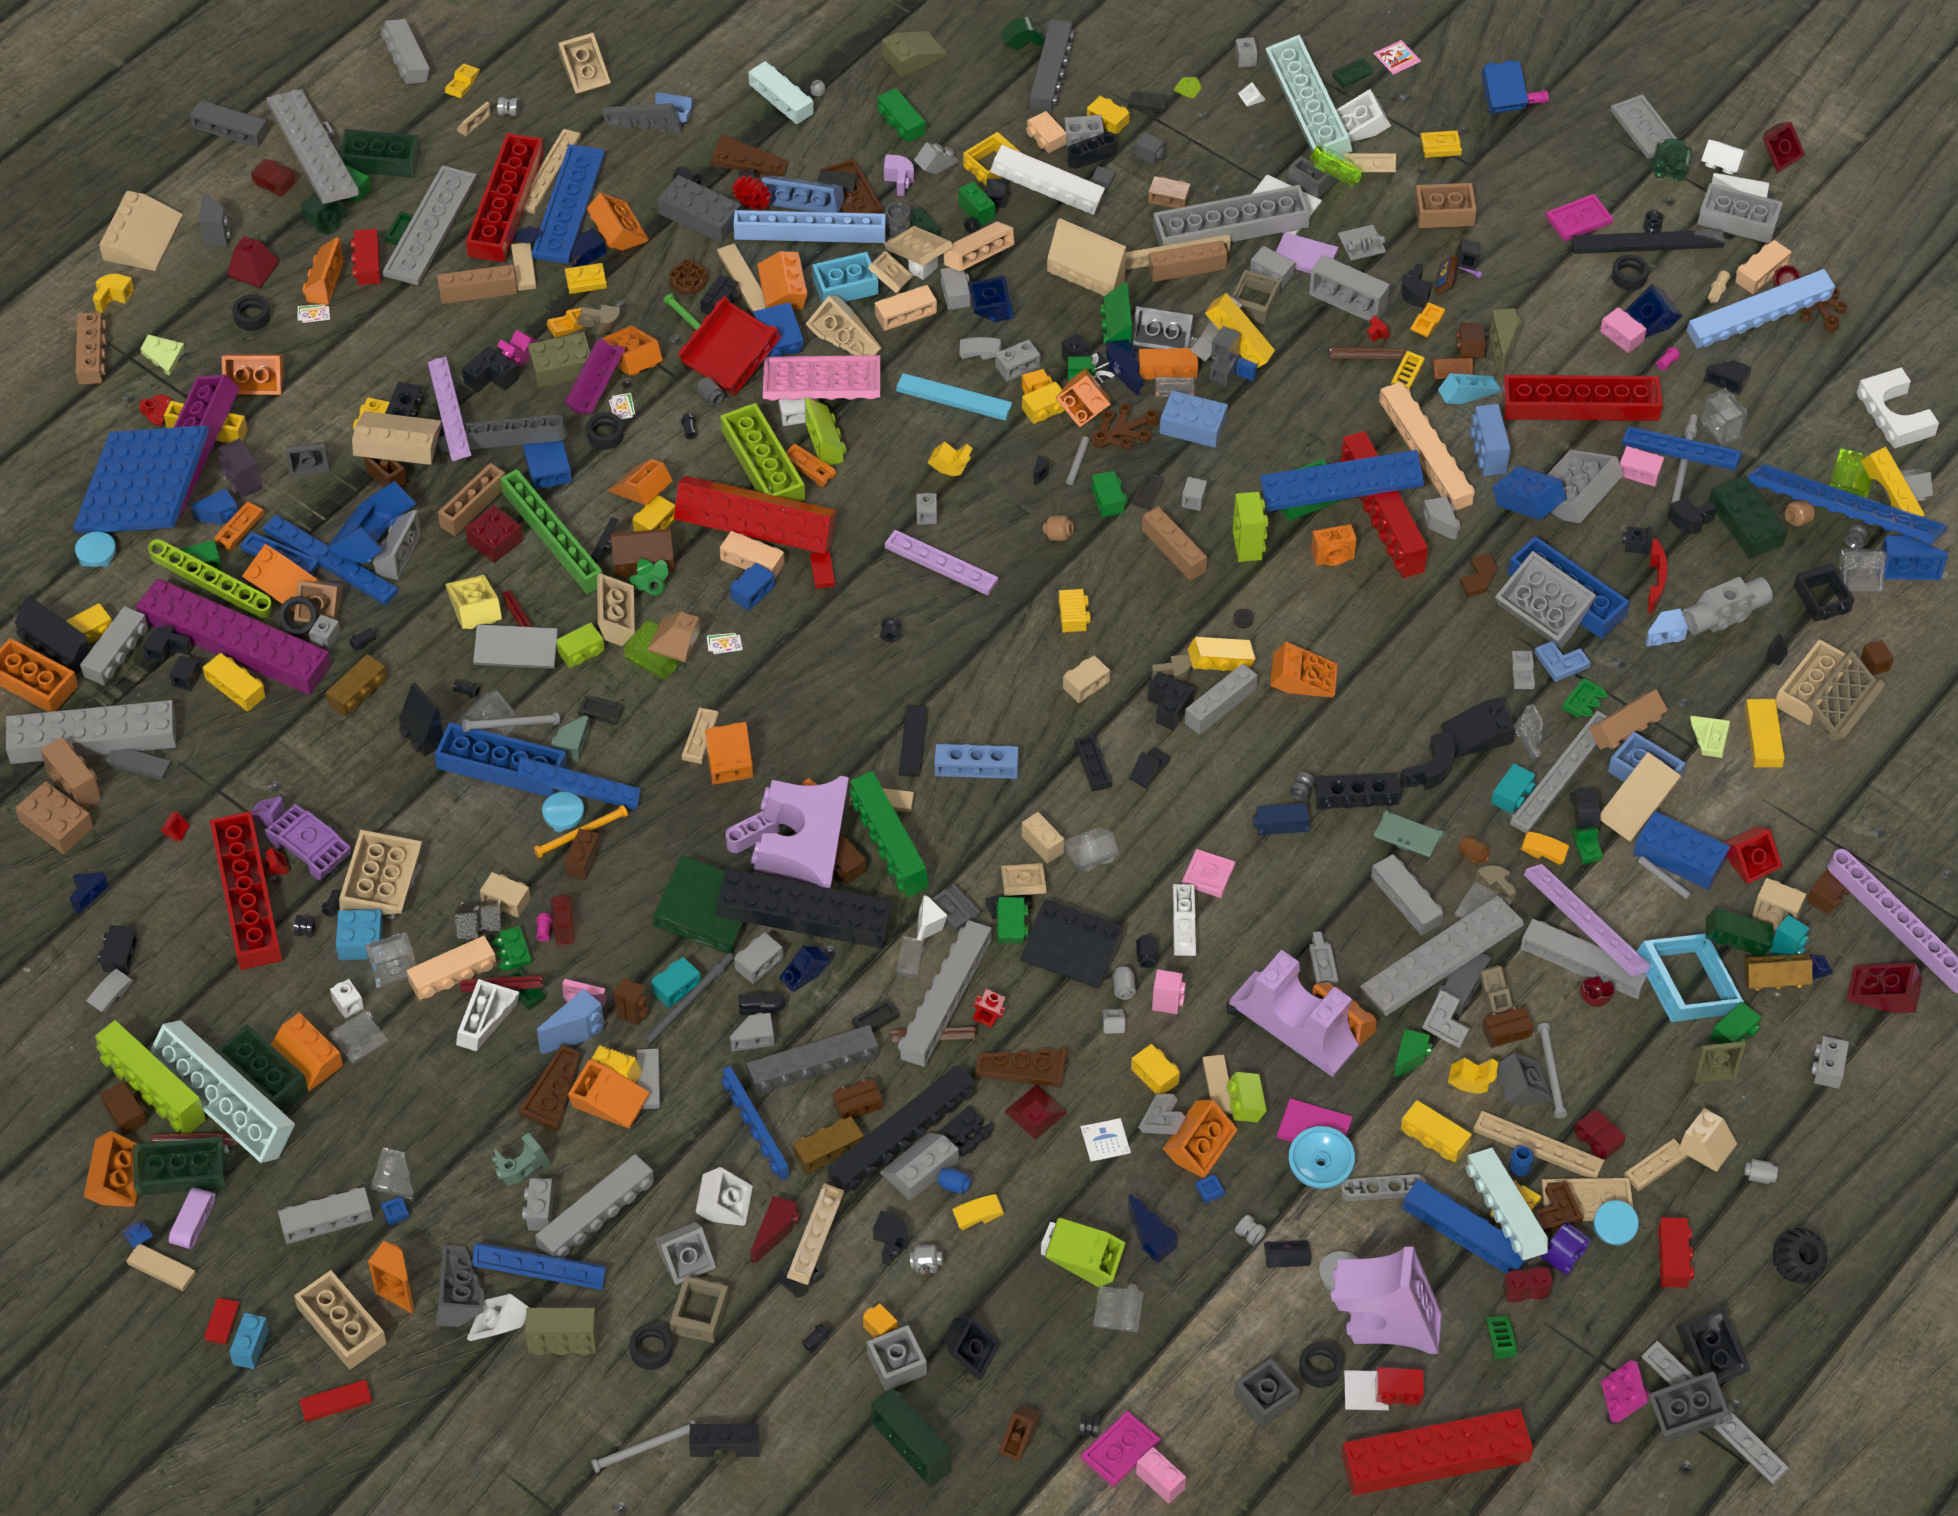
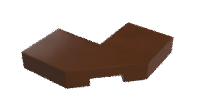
[1460,553,1497,597]

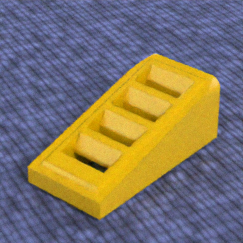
[1391,351,1425,390]

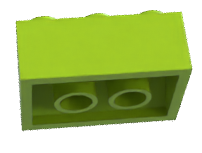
[804,398,846,465]

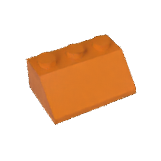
[587,192,649,251]
[303,237,344,305]
[757,251,807,310]
[222,354,284,395]
[1312,982,1377,1048]
[268,1012,343,1091]
[1163,1100,1238,1178]
[83,1131,147,1207]
[368,1241,415,1314]

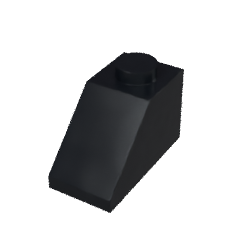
[1704,360,1752,395]

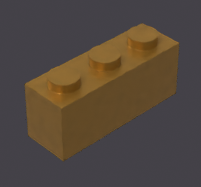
[325,654,387,717]
[1744,953,1812,991]
[793,1116,864,1175]

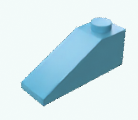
[1438,373,1501,404]

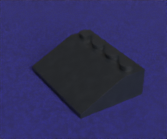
[1020,899,1124,989]

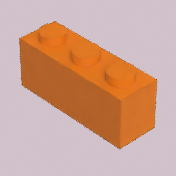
[1138,348,1198,380]

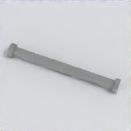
[462,713,560,732]
[1537,1023,1567,1118]
[591,1420,696,1473]

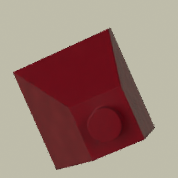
[1762,122,1805,172]
[227,236,280,289]
[1005,1085,1067,1140]

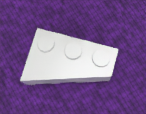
[456,979,519,1051]

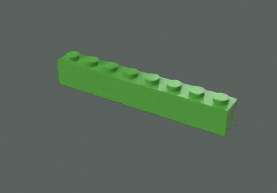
[500,469,603,595]

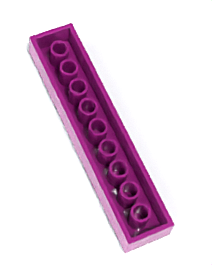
[135,578,332,695]

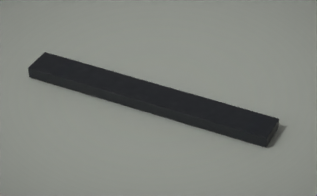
[1571,229,1724,254]

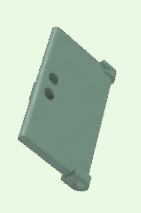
[1373,810,1444,858]

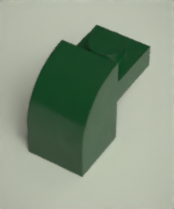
[1001,17,1045,51]

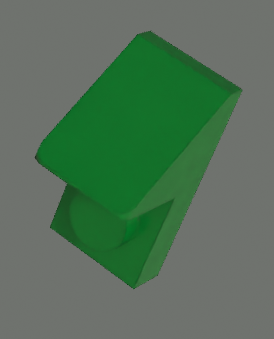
[1570,827,1603,864]

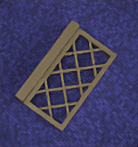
[1807,650,1885,741]

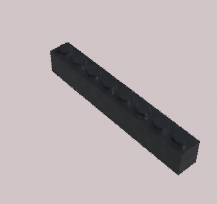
[827,1064,975,1195]

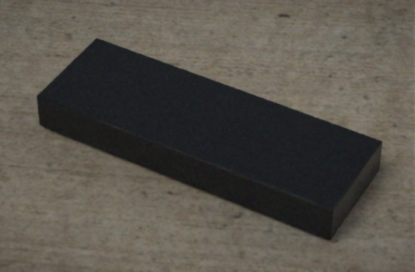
[1074,735,1112,792]

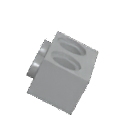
[1064,115,1104,147]

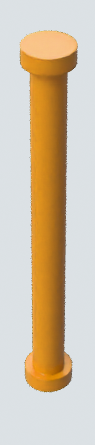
[534,805,628,858]

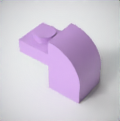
[884,154,914,196]

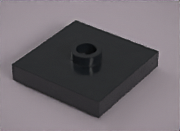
[591,517,619,563]

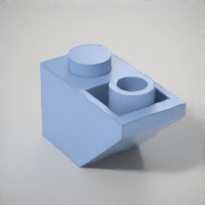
[1646,609,1688,646]

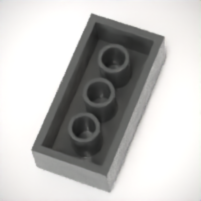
[658,175,742,243]

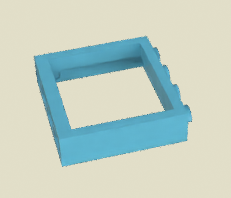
[1636,934,1744,1022]

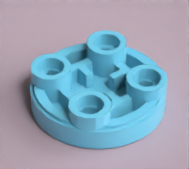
[75,531,116,567]
[542,792,584,832]
[1593,1200,1639,1246]

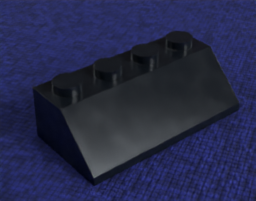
[15,595,90,675]

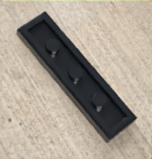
[899,705,927,777]

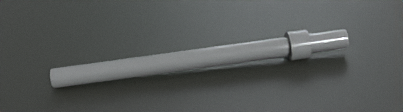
[1671,414,1698,503]

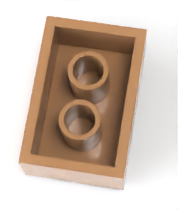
[1414,183,1476,228]
[40,737,101,810]
[15,781,93,854]

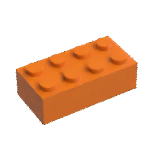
[0,638,78,712]

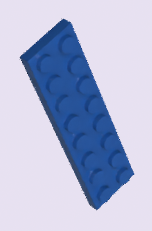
[532,144,605,264]
[1260,450,1424,512]

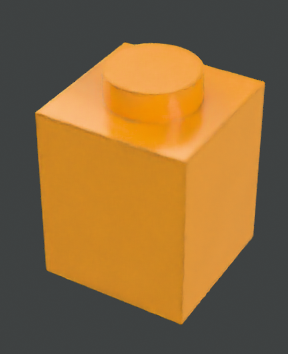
[863,1303,898,1338]

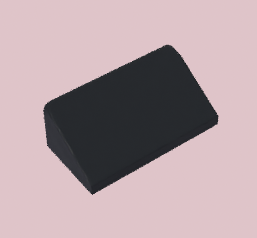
[1264,1240,1311,1268]

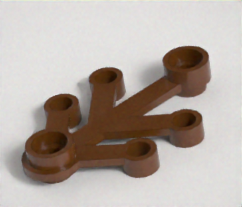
[1800,273,1847,332]
[1091,403,1159,450]

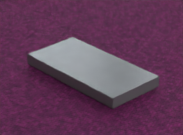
[1610,94,1680,159]
[473,625,558,669]

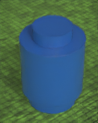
[1509,1146,1533,1176]
[938,1168,972,1195]

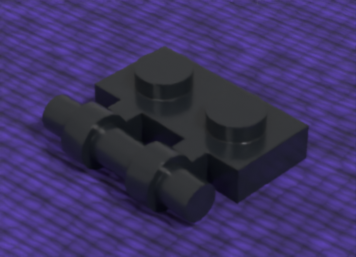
[937,1106,995,1157]

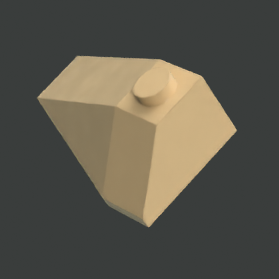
[806,296,882,356]

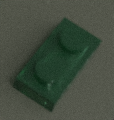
[1332,57,1373,88]
[910,206,942,236]

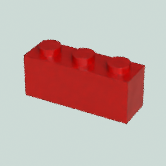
[351,228,381,285]
[1658,1217,1694,1288]

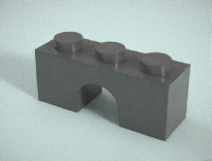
[1209,326,1240,386]

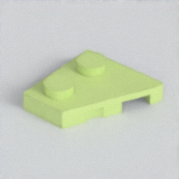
[140,335,185,375]
[1690,716,1730,758]

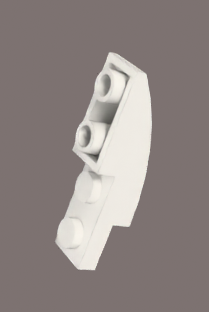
[1173,884,1196,956]

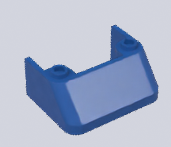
[327,481,416,564]

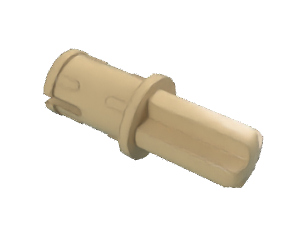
[1708,271,1730,303]

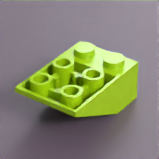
[1045,1218,1125,1288]

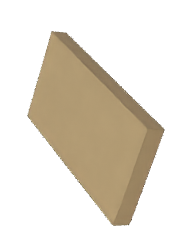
[884,226,953,265]
[1600,752,1682,843]
[1541,1178,1633,1221]

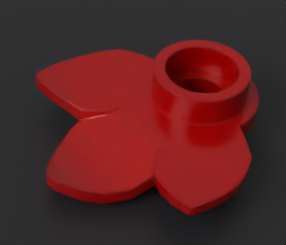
[139,395,172,426]

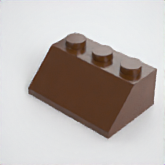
[611,528,675,577]

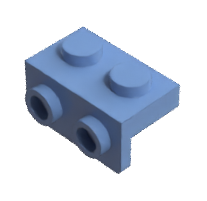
[655,92,692,123]

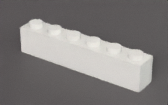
[991,145,1105,215]

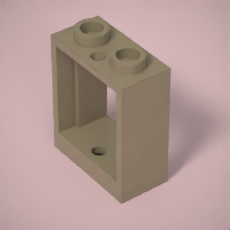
[1232,270,1281,325]
[670,1276,729,1343]

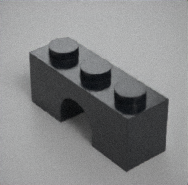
[689,1424,760,1457]

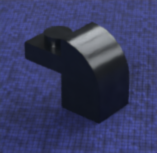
[1401,263,1432,309]
[1668,497,1717,533]
[143,626,193,663]
[1570,789,1600,828]
[873,1210,908,1266]
[778,1260,825,1298]

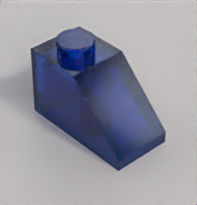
[571,228,606,267]

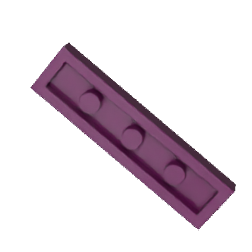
[564,339,625,414]

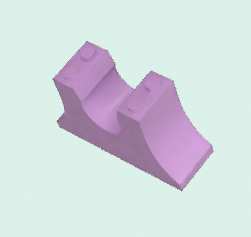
[751,776,849,888]
[1229,950,1359,1077]
[1331,1247,1442,1354]

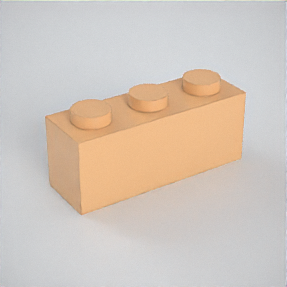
[1736,240,1792,294]
[875,285,937,331]
[720,531,785,578]

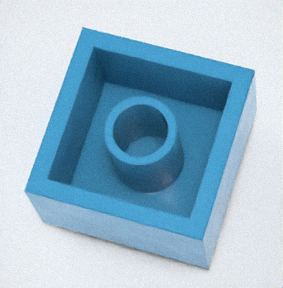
[336,910,384,960]

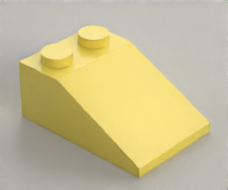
[445,575,502,629]

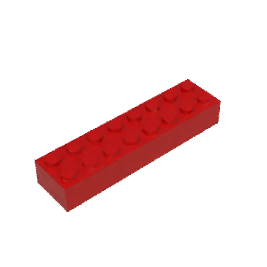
[466,133,544,263]
[1502,375,1662,421]
[1339,431,1428,578]
[673,475,837,554]
[210,811,282,970]
[1341,1409,1533,1496]

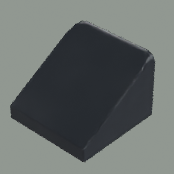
[1033,455,1049,485]
[1766,634,1788,666]

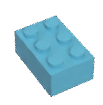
[812,252,878,303]

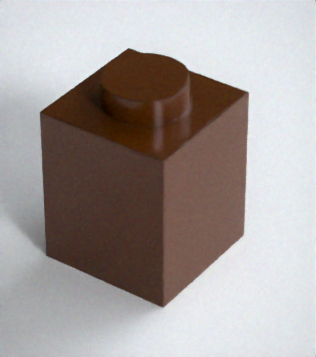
[1861,640,1894,676]

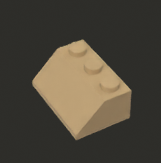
[597,573,635,646]

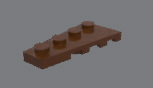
[711,134,788,177]
[519,1044,581,1132]
[975,1047,1067,1088]

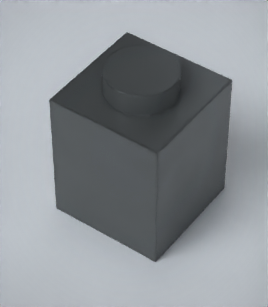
[1135,132,1165,165]

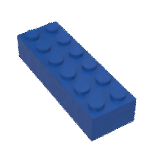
[1508,536,1630,639]
[435,722,568,797]

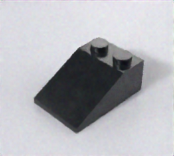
[399,682,443,757]
[1441,697,1516,758]
[1675,1308,1750,1384]

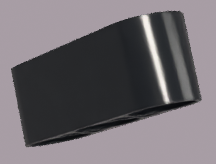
[1067,132,1118,169]

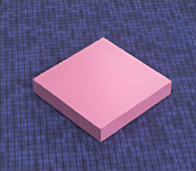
[1182,849,1236,898]

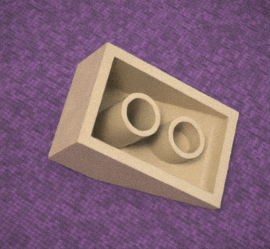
[558,33,611,94]

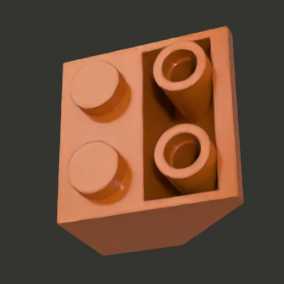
[1056,368,1110,427]

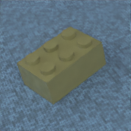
[528,332,590,387]
[525,1308,598,1355]

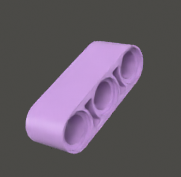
[726,811,781,853]
[169,1187,216,1249]

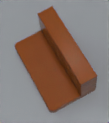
[1431,357,1473,379]

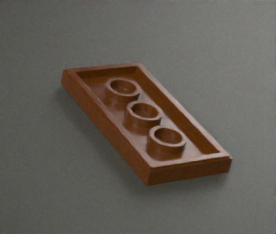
[820,158,883,214]

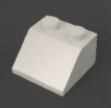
[1701,139,1749,175]
[696,1167,753,1226]
[467,1294,529,1341]

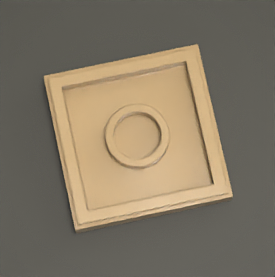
[868,251,913,293]
[1001,863,1046,896]

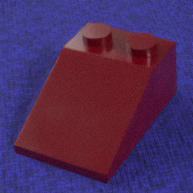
[1847,963,1923,1013]

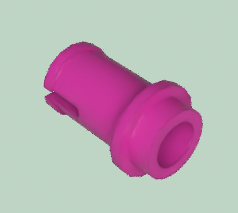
[1527,89,1549,105]
[1656,347,1680,371]
[536,913,553,942]

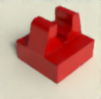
[1367,316,1391,342]
[160,812,189,842]
[262,848,290,876]

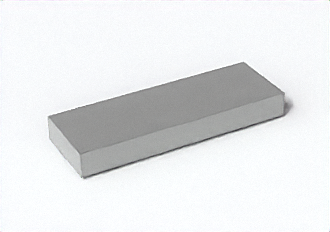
[637,1049,660,1109]

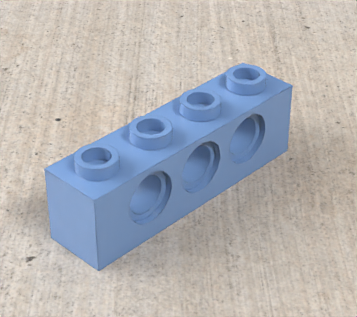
[935,743,1018,779]

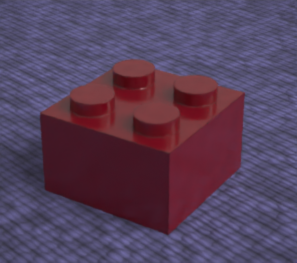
[465,505,523,564]

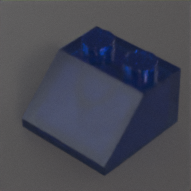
[968,275,1014,322]
[1625,284,1682,338]

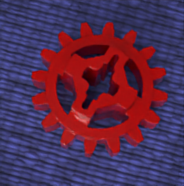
[732,175,772,211]

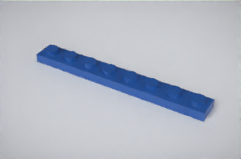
[263,515,398,606]

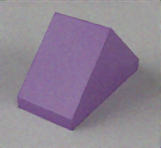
[251,796,285,828]

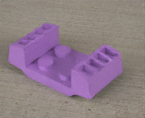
[265,804,351,881]

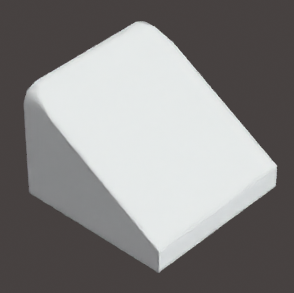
[1238,82,1266,107]

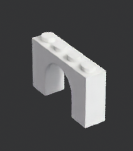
[1857,368,1939,448]

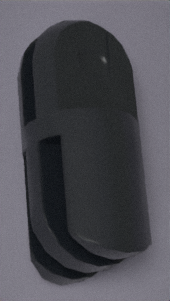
[738,992,785,1015]

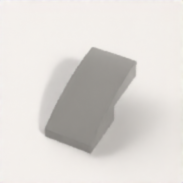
[959,337,1002,360]
[1511,651,1535,689]
[87,969,134,1014]

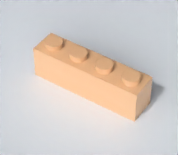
[944,222,1014,271]
[406,936,497,1001]

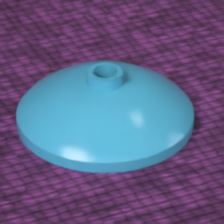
[1289,1126,1355,1189]

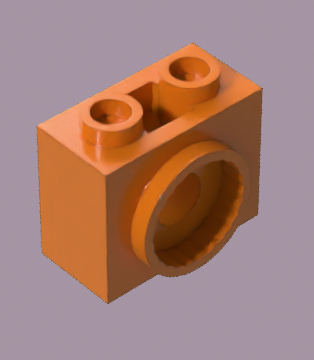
[1311,524,1357,566]

